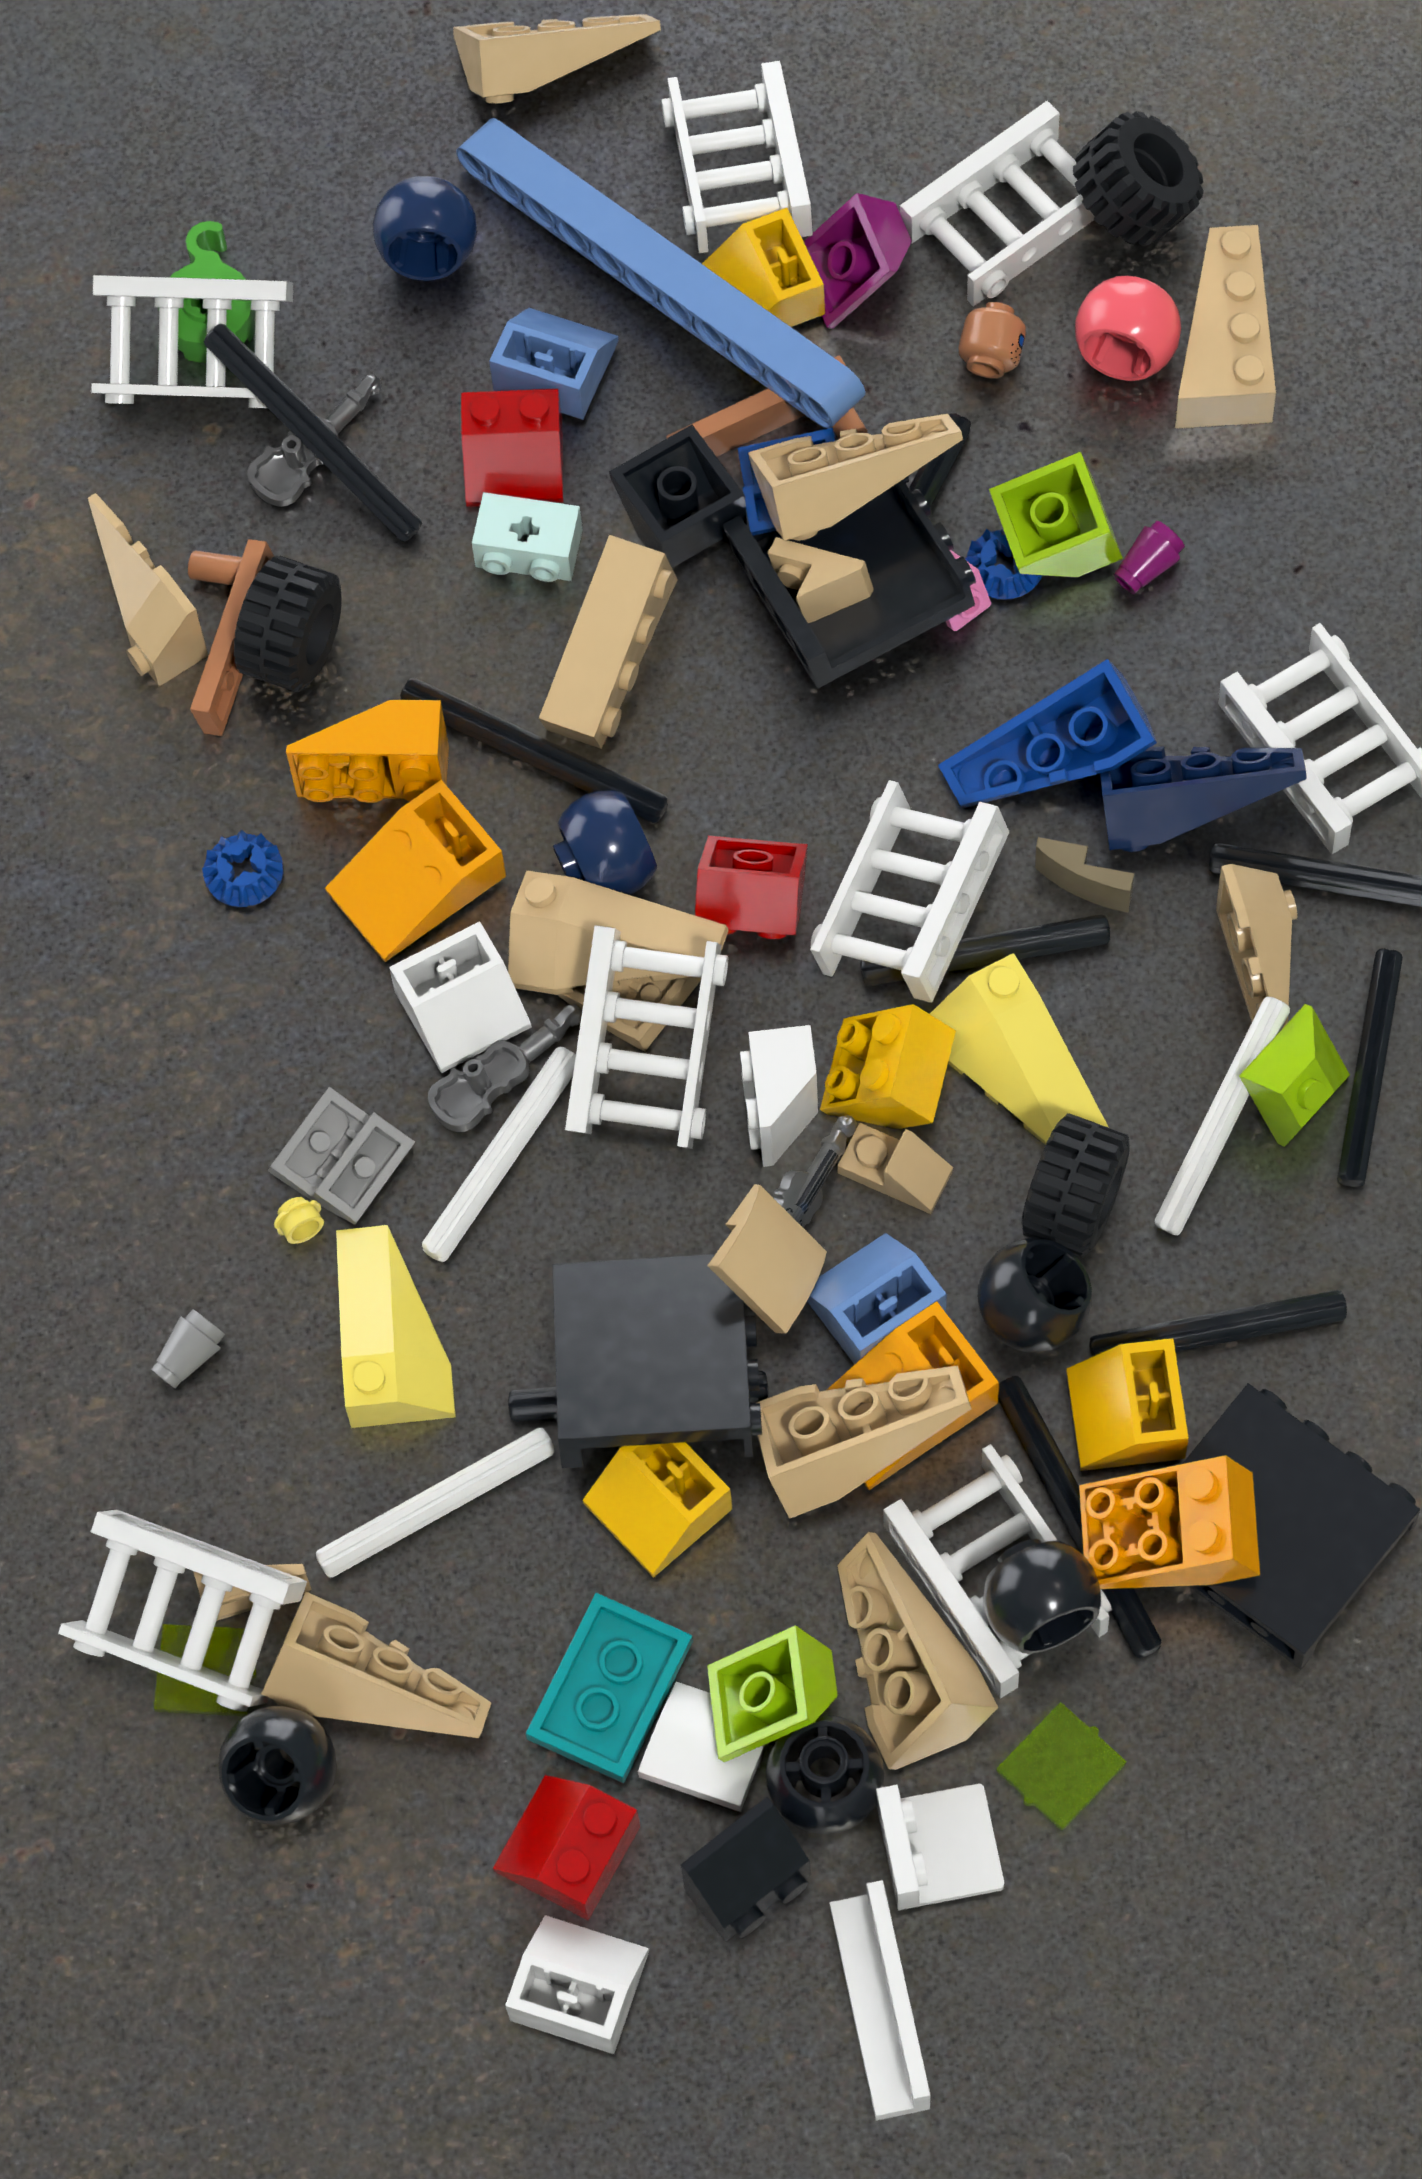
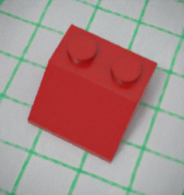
[461,389,564,507]
[695,836,808,939]
[493,1775,640,1921]

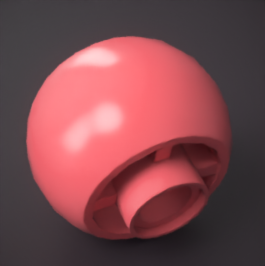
[1075,276,1181,381]

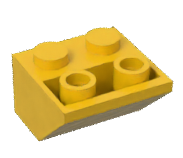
[702,208,825,327]
[820,1004,956,1129]
[1066,1338,1188,1471]
[583,1442,732,1578]

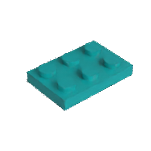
[526,1593,693,1783]

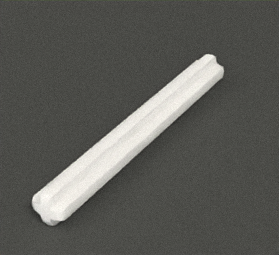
[1155,996,1290,1236]
[422,1047,576,1262]
[316,1428,555,1577]

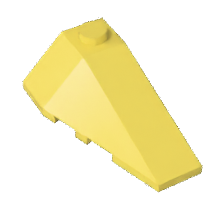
[930,953,1109,1145]
[336,1225,456,1428]

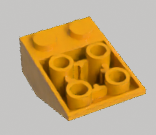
[286,700,449,803]
[325,780,506,962]
[827,1301,999,1490]
[1079,1455,1260,1589]

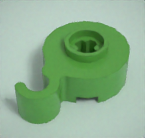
[158,221,255,363]

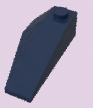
[1100,746,1307,852]

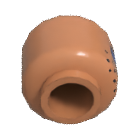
[959,302,1026,378]

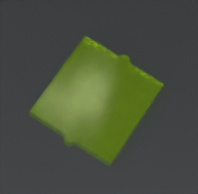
[153,1624,257,1716]
[996,1702,1127,1831]

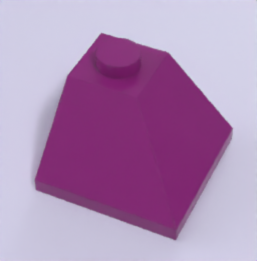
[803,193,912,329]

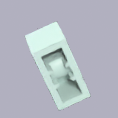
[472,492,582,582]

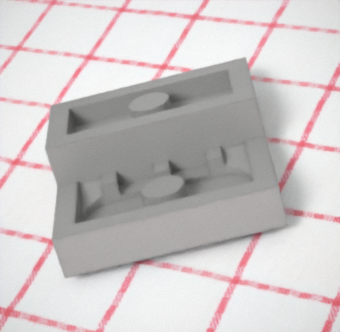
[268,1087,415,1224]

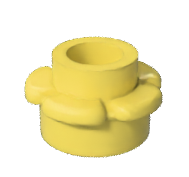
[274,1197,324,1244]

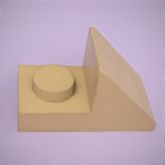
[768,537,874,623]
[837,1123,953,1214]

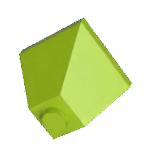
[1239,1004,1350,1147]
[707,1625,838,1762]

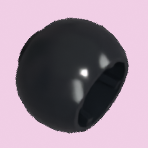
[977,1238,1092,1353]
[983,1539,1101,1654]
[218,1706,337,1825]
[766,1715,884,1835]

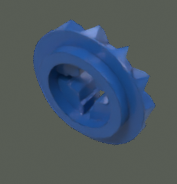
[965,528,1042,600]
[202,830,283,907]

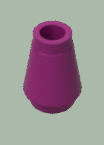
[1113,521,1185,595]

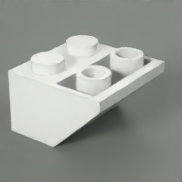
[389,921,531,1073]
[740,1025,818,1167]
[505,1915,649,2054]

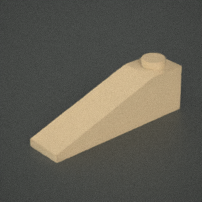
[453,14,660,103]
[748,414,963,541]
[88,493,208,687]
[1216,864,1297,1030]
[508,871,728,995]
[757,1366,972,1519]
[837,1532,998,1770]
[261,1591,491,1738]

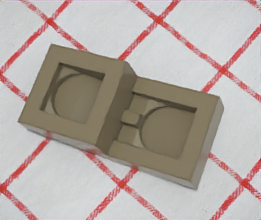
[1035,837,1134,913]

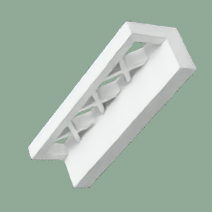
[830,1880,930,2121]

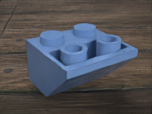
[489,308,619,420]
[807,1233,947,1365]

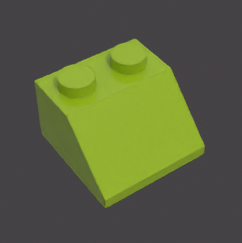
[989,452,1123,577]

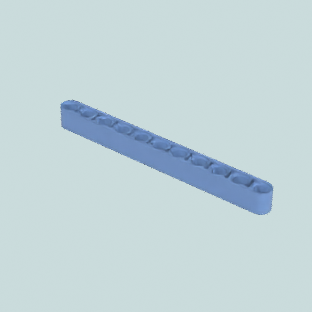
[456,118,865,429]

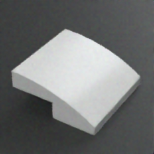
[638,1682,769,1812]

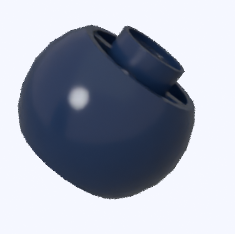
[373,176,477,280]
[553,790,657,895]

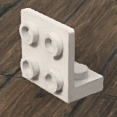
[876,1784,1004,1910]

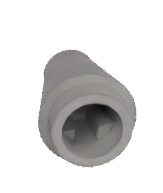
[151,1309,225,1389]

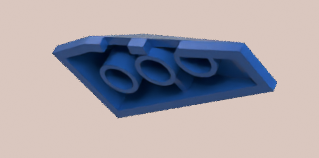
[938,659,1157,808]

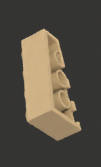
[1175,225,1276,428]
[539,535,678,749]

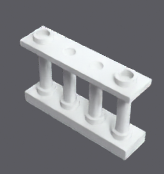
[661,61,813,253]
[900,101,1094,307]
[91,275,293,408]
[1218,623,1422,854]
[810,780,1009,1003]
[565,925,728,1149]
[883,1444,1112,1699]
[58,1510,307,1712]

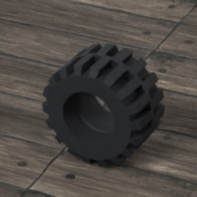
[1073,111,1204,246]
[234,556,342,692]
[1022,1113,1130,1258]

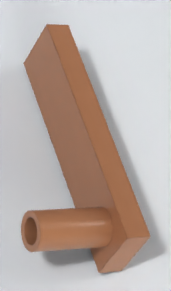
[666,355,867,457]
[188,539,274,736]

